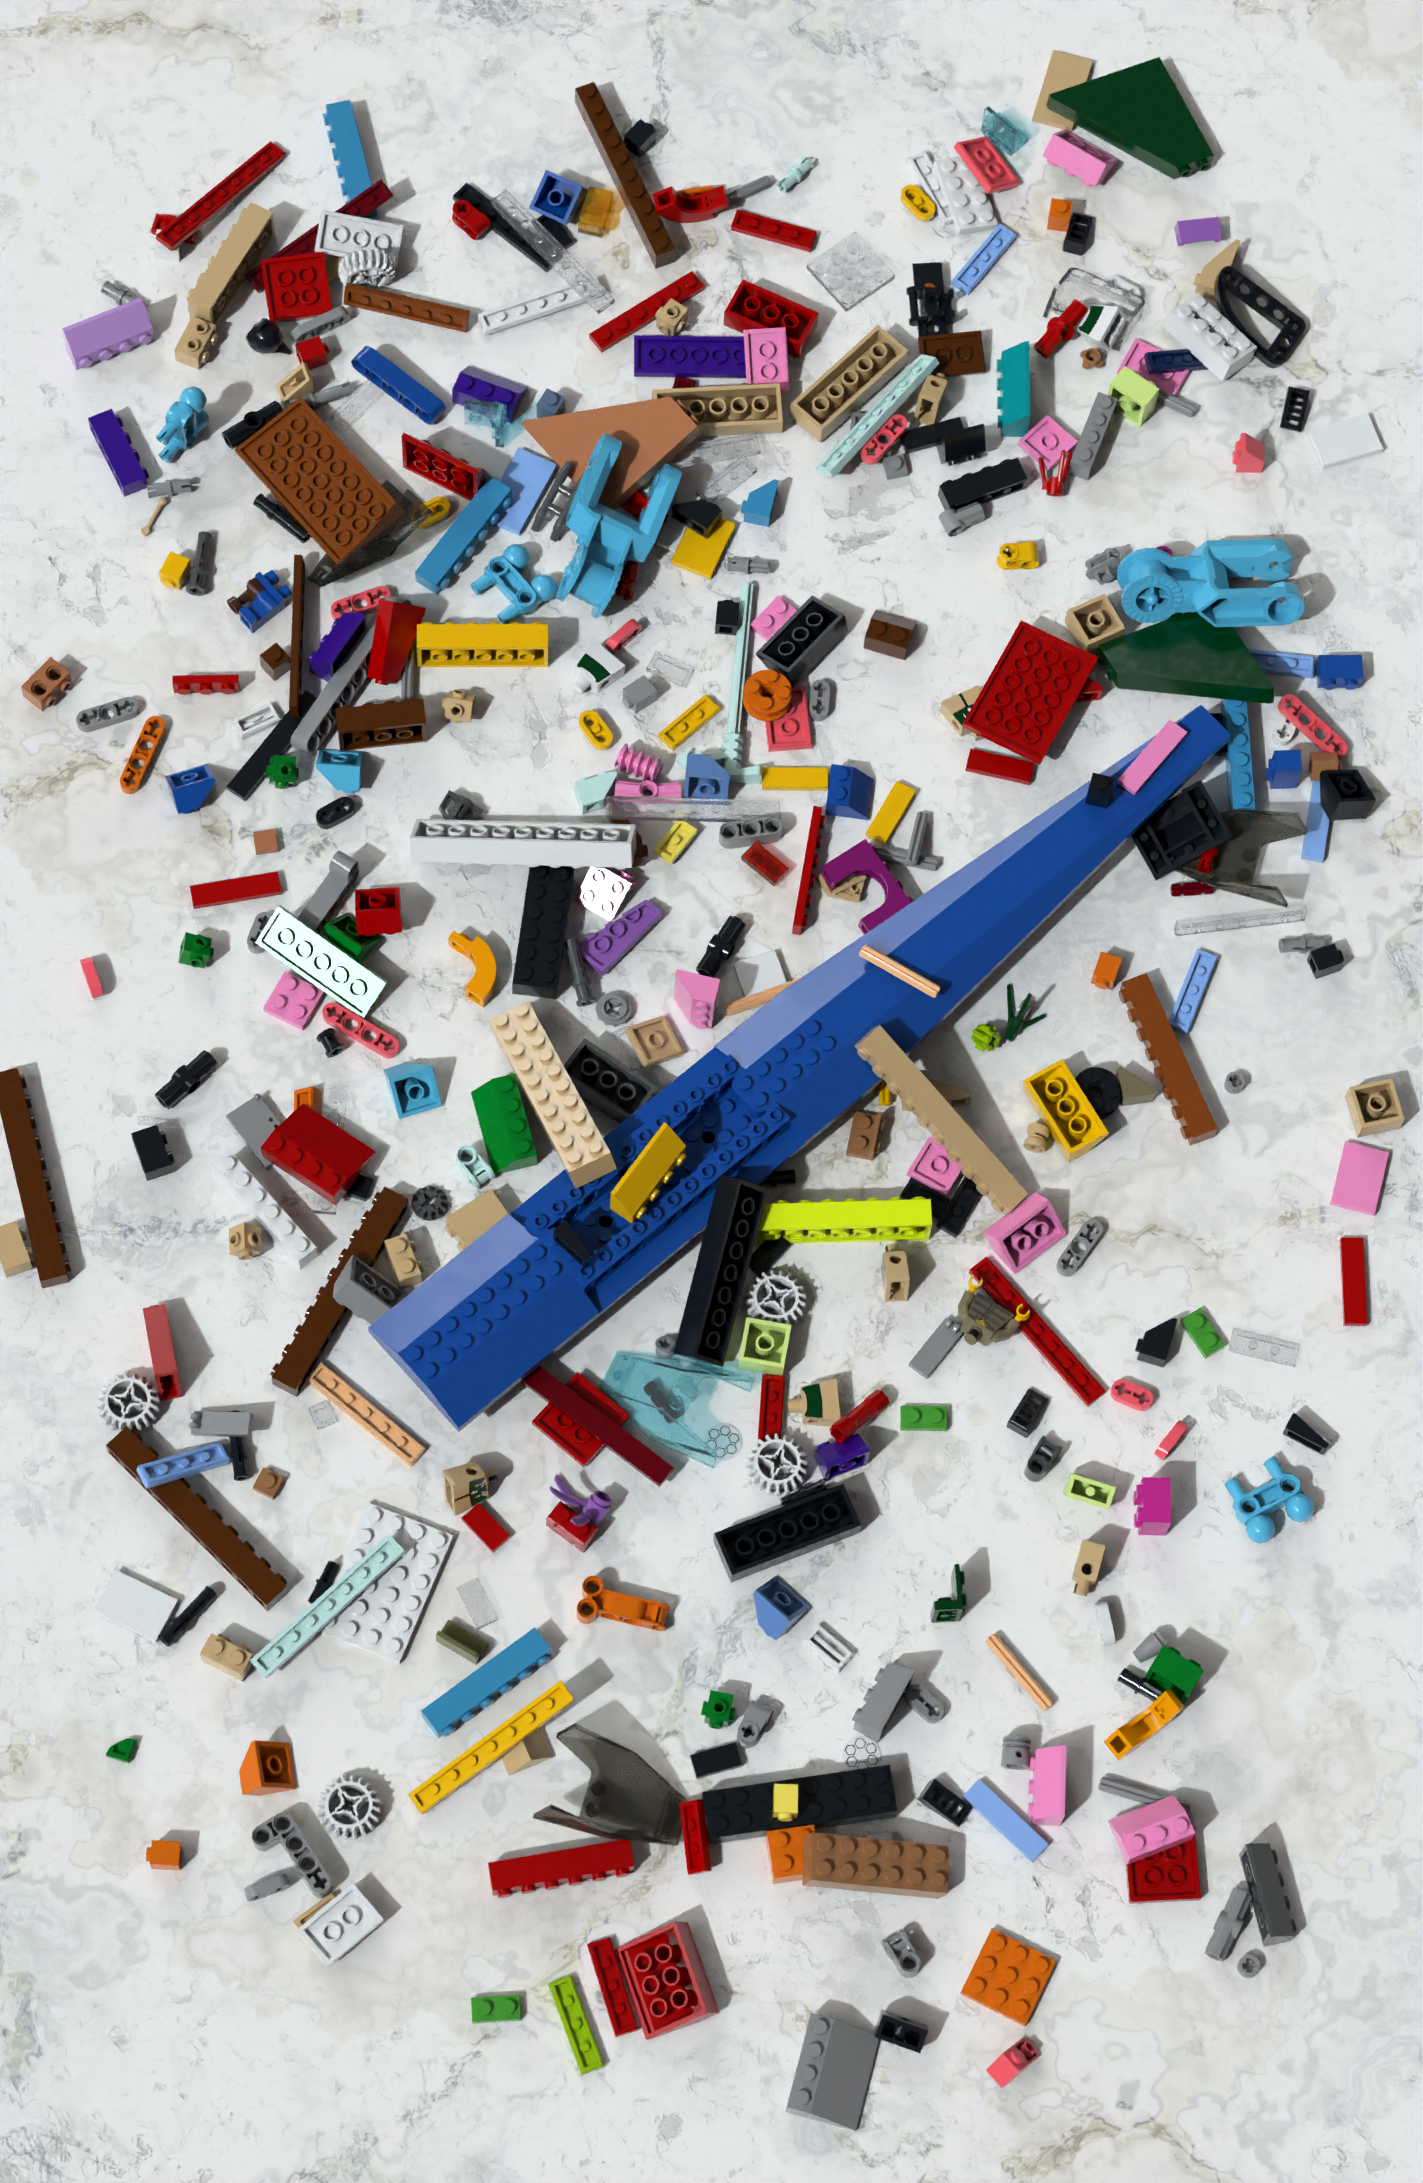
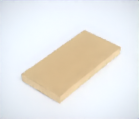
[1032,50,1093,132]

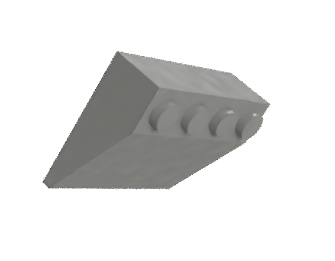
[785,2013,879,2131]

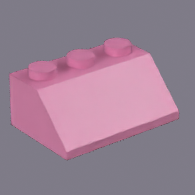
[1043,129,1118,187]
[674,969,720,1029]
[984,1192,1067,1274]
[1028,1745,1067,1826]
[1108,1795,1195,1865]

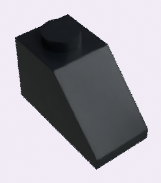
[671,499,722,539]
[1135,1318,1178,1368]

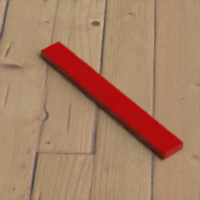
[156,141,286,252]
[969,1256,1106,1407]

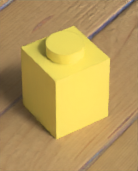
[773,1784,798,1821]

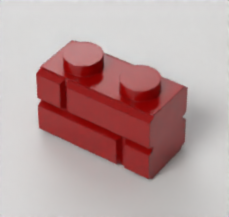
[546,1501,598,1552]

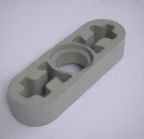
[291,306,350,344]
[76,697,139,732]
[1056,1219,1103,1277]

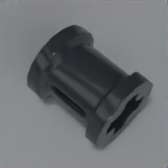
[316,1028,345,1058]

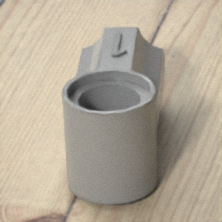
[939,502,985,537]

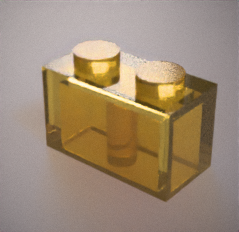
[578,186,616,238]

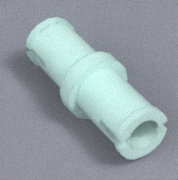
[776,157,813,193]

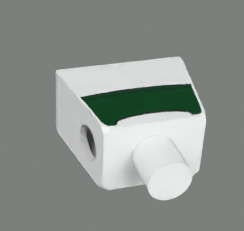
[1076,305,1128,352]
[573,640,625,694]

